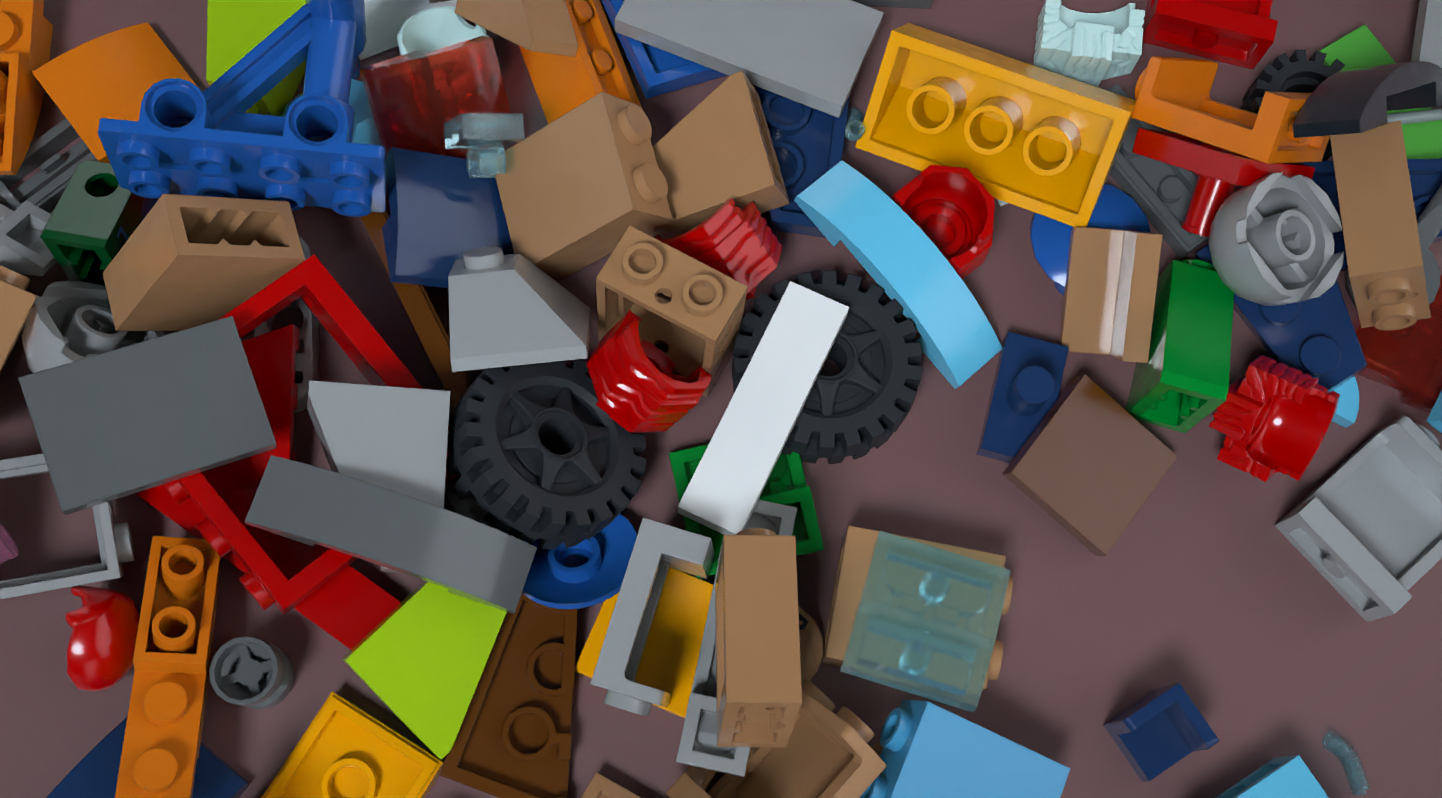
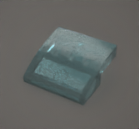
[840,531,1010,713]

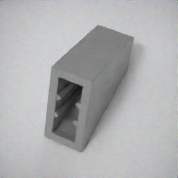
[307,380,450,573]

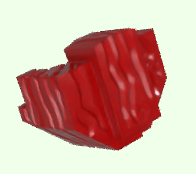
[892,165,995,280]
[653,198,783,301]
[586,310,712,433]
[1209,355,1340,482]

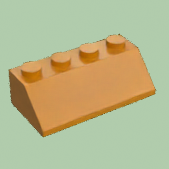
[855,23,1136,227]

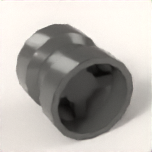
[209,636,295,710]

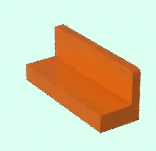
[519,0,644,124]

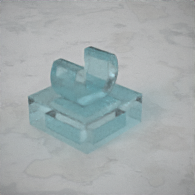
[443,113,525,179]

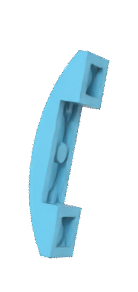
[794,160,1003,389]

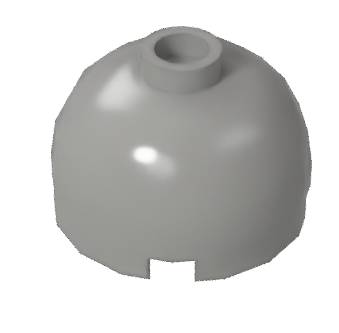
[1209,172,1344,306]
[22,280,164,373]

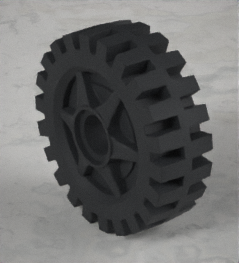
[732,270,922,464]
[446,359,647,550]

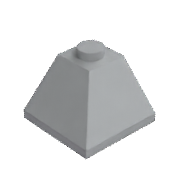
[448,247,592,372]

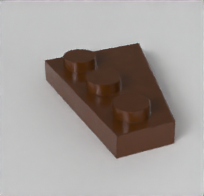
[439,593,578,798]

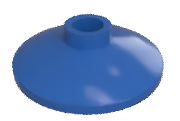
[515,514,637,609]

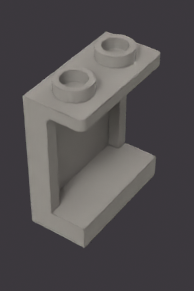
[1274,416,1442,622]
[590,518,715,716]

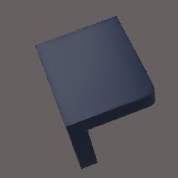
[1103,683,1219,782]

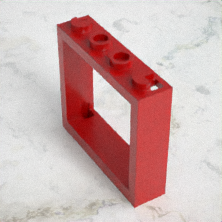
[162,254,461,615]

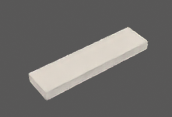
[677,281,849,535]

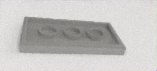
[615,0,884,118]

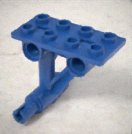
[98,0,387,217]

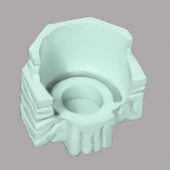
[1033,0,1145,87]

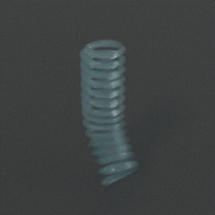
[845,108,865,141]
[1322,731,1371,795]

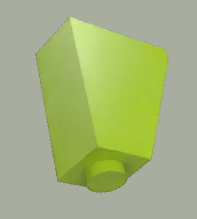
[206,0,307,117]
[342,581,507,760]

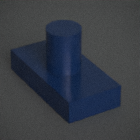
[977,331,1069,463]

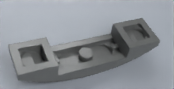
[245,455,537,614]

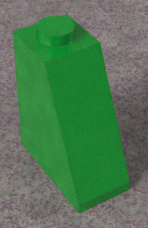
[1126,259,1234,433]

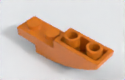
[0,0,53,175]
[115,536,221,798]

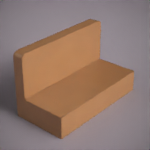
[1059,227,1163,363]

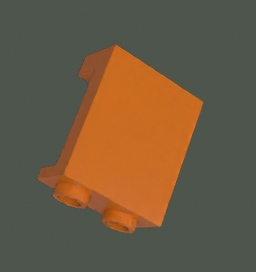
[1131,56,1330,164]

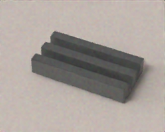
[0,118,99,213]

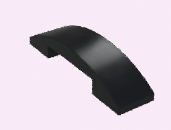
[1293,61,1442,138]

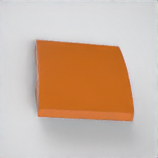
[32,22,202,163]

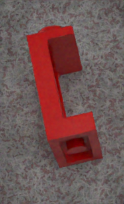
[1142,0,1278,70]

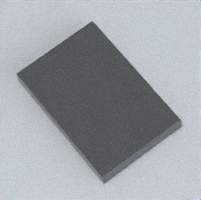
[18,316,277,515]

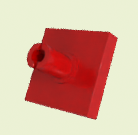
[1132,128,1316,237]

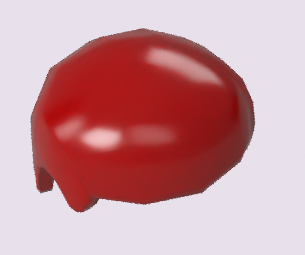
[65,585,140,692]

